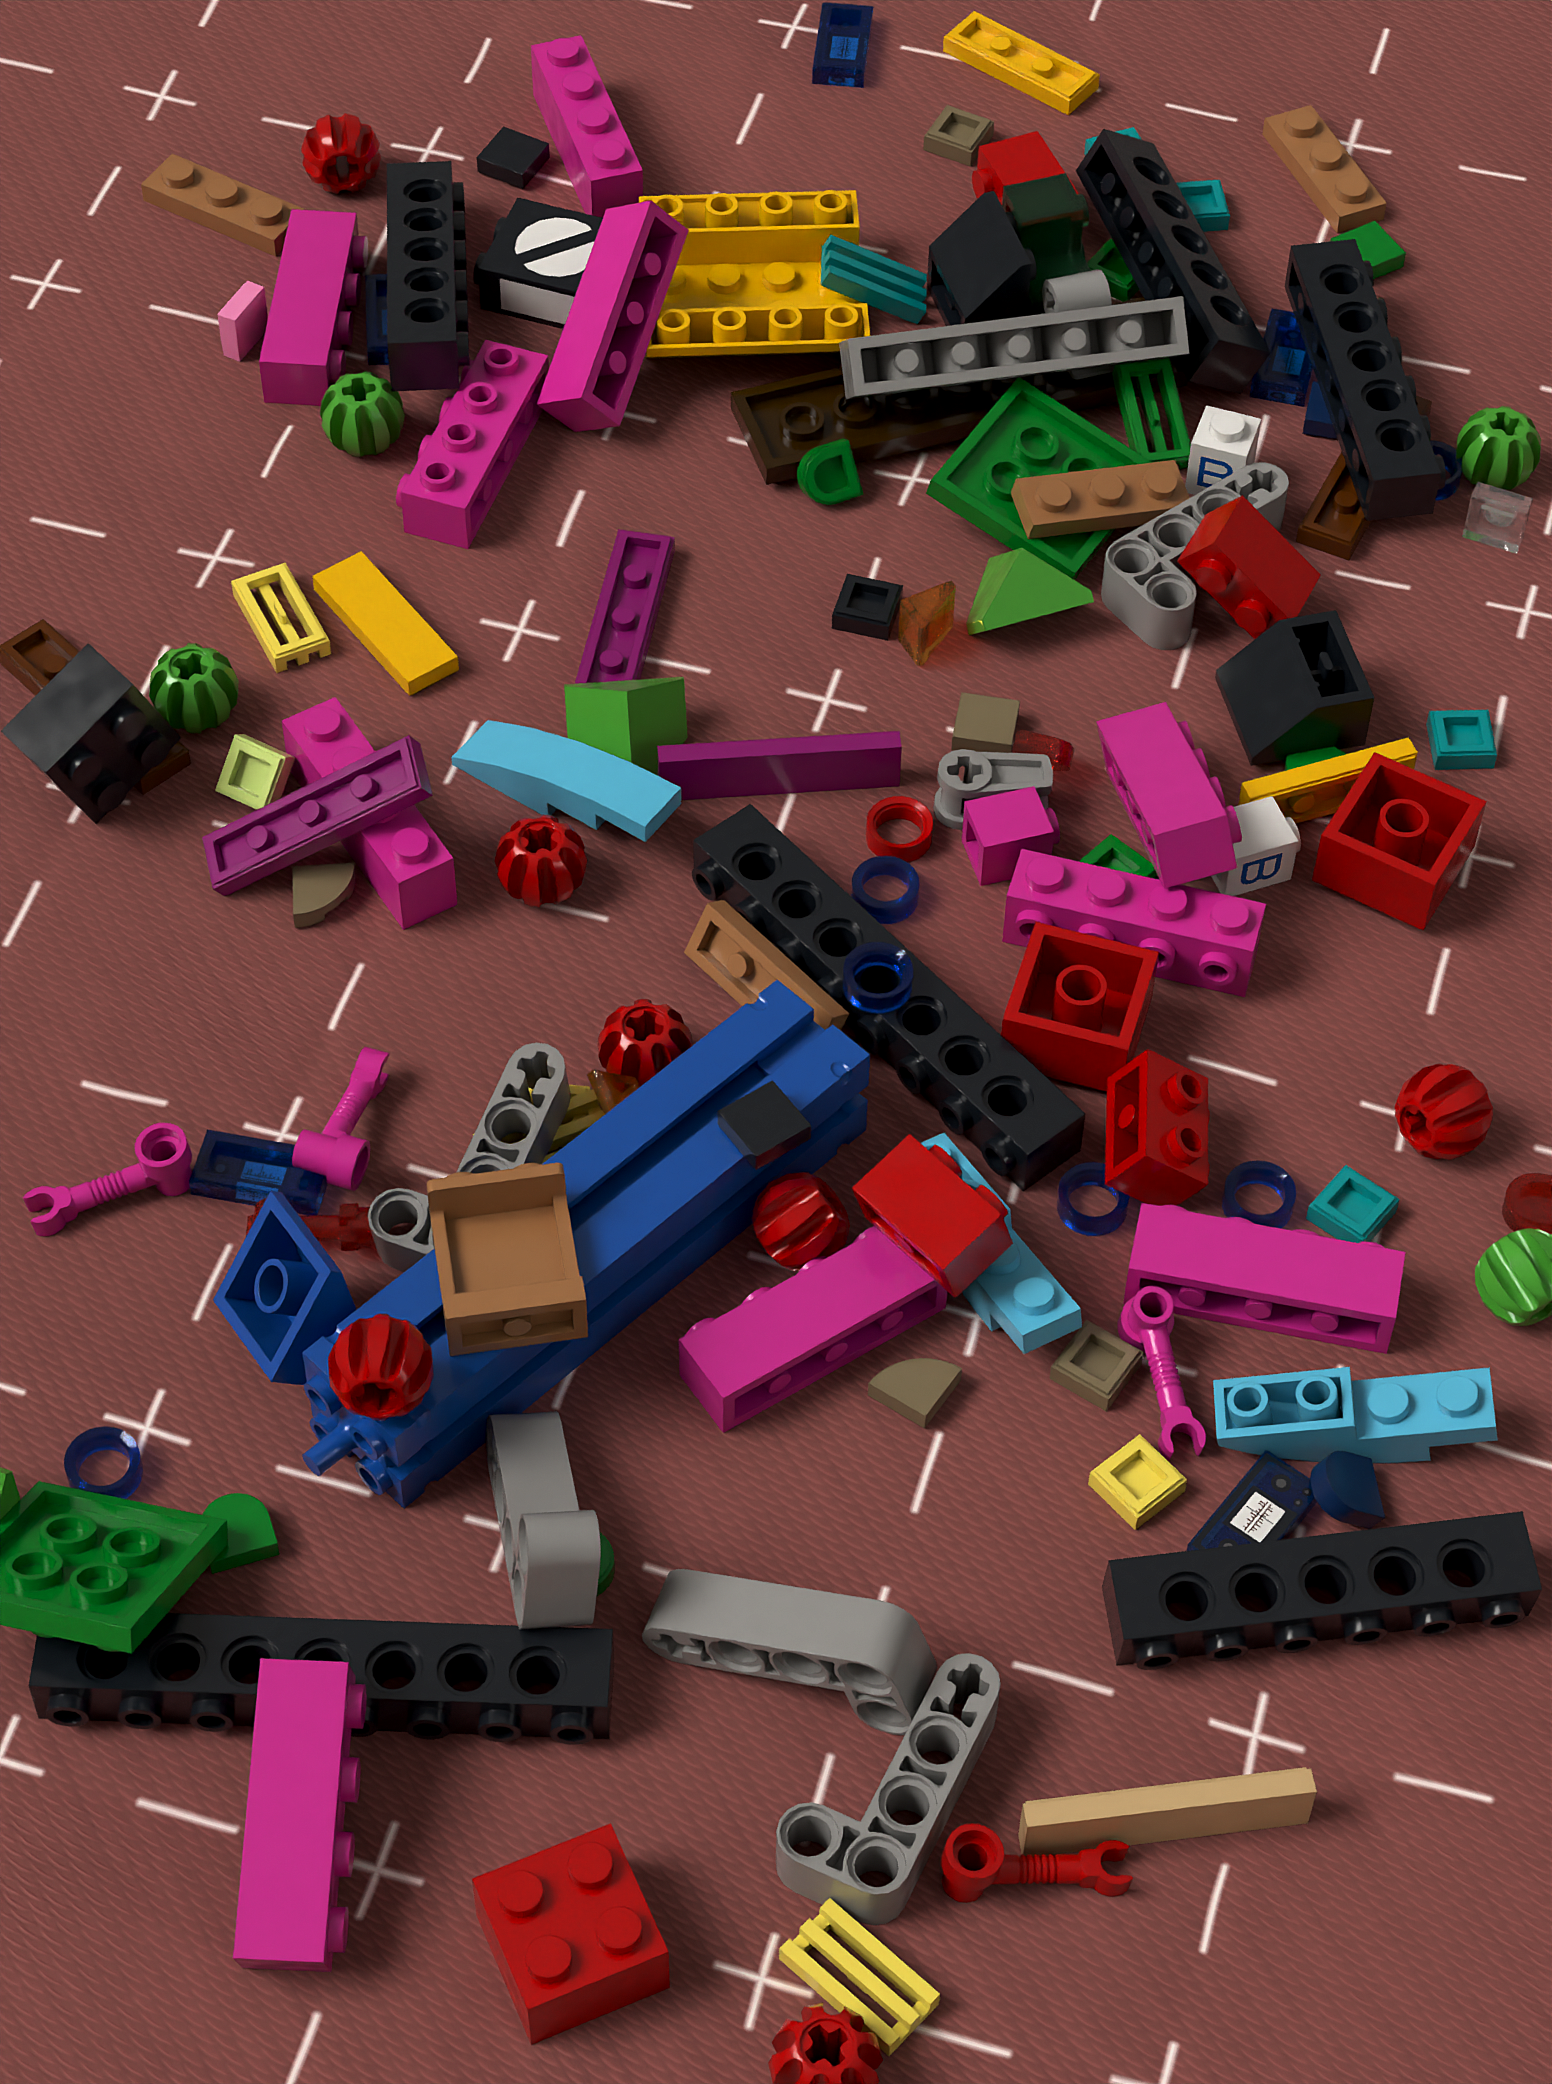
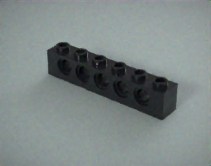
[1076,129,1271,394]
[387,161,470,392]
[1285,239,1446,521]
[1102,1511,1542,1670]

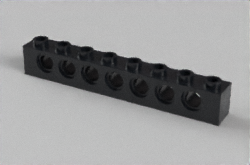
[692,804,1086,1192]
[28,1613,614,1745]

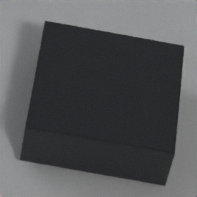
[476,126,550,189]
[832,574,903,641]
[717,1080,811,1170]

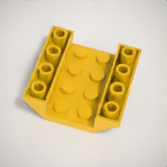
[639,190,870,359]

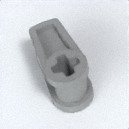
[933,749,1053,830]

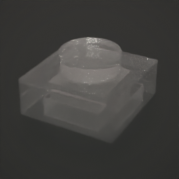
[1462,482,1533,554]

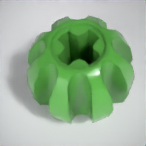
[320,371,405,457]
[1456,406,1541,492]
[149,643,239,734]
[1475,1228,1552,1326]

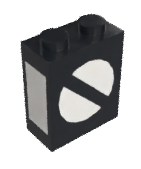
[473,198,603,329]

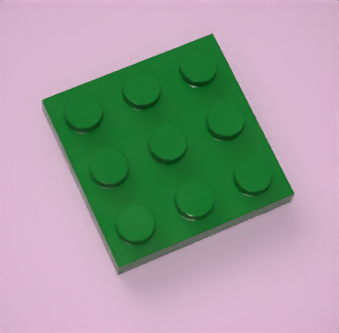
[926,377,1152,580]
[0,1481,228,1654]

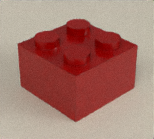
[1312,752,1487,931]
[1001,922,1159,1092]
[472,1823,670,2045]

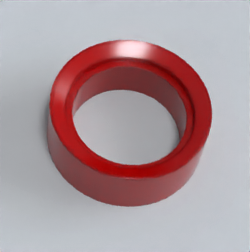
[866,796,933,863]

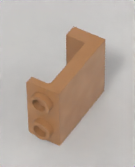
[426,1163,588,1356]

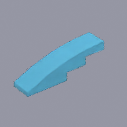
[451,720,681,842]

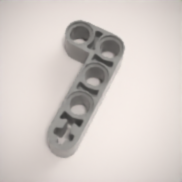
[1101,462,1289,650]
[368,1042,571,1272]
[486,1411,601,1630]
[642,1569,937,1735]
[775,1653,1001,1925]

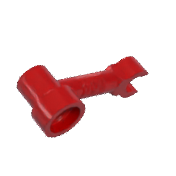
[941,1823,1133,1903]

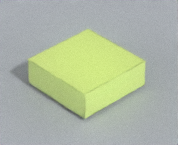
[215,734,295,810]

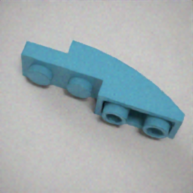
[921,1133,1082,1354]
[1213,1367,1498,1463]

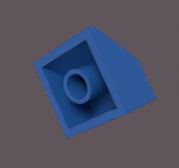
[213,1191,356,1385]

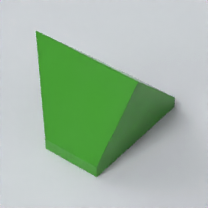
[966,548,1094,635]
[564,677,688,776]

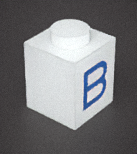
[1185,405,1261,495]
[1211,796,1301,896]

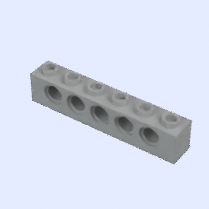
[839,296,1189,399]

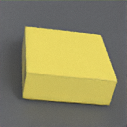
[1088,1434,1187,1530]

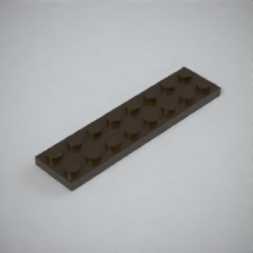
[731,297,1188,485]

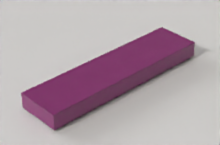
[575,529,675,684]
[657,731,902,800]
[202,735,433,897]

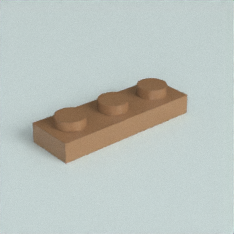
[1262,105,1387,233]
[141,153,305,257]
[1011,460,1190,539]
[684,900,849,1030]

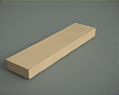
[1018,1767,1317,1856]

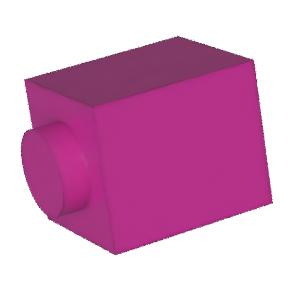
[962,786,1060,886]

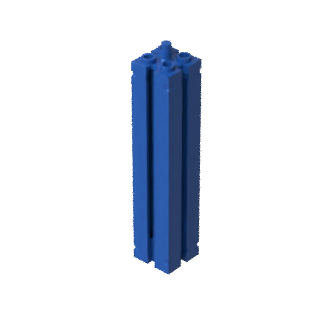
[302,980,870,1509]

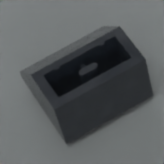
[927,191,1037,326]
[1215,610,1375,766]

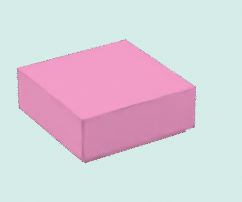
[217,281,268,362]

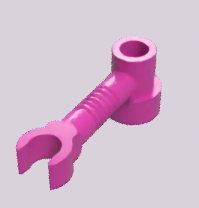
[292,1046,390,1191]
[23,1123,194,1236]
[1117,1286,1206,1462]

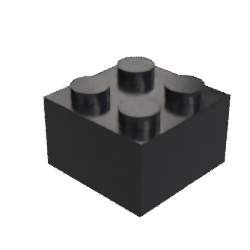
[1,643,181,824]

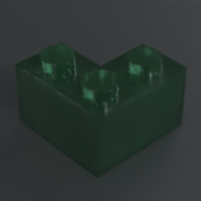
[1002,173,1091,315]

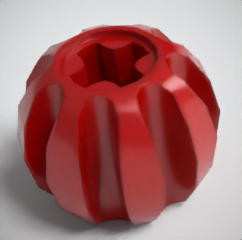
[301,113,381,194]
[494,814,588,908]
[597,999,693,1090]
[1394,1064,1493,1160]
[751,1172,850,1272]
[328,1314,434,1421]
[768,2003,883,2084]

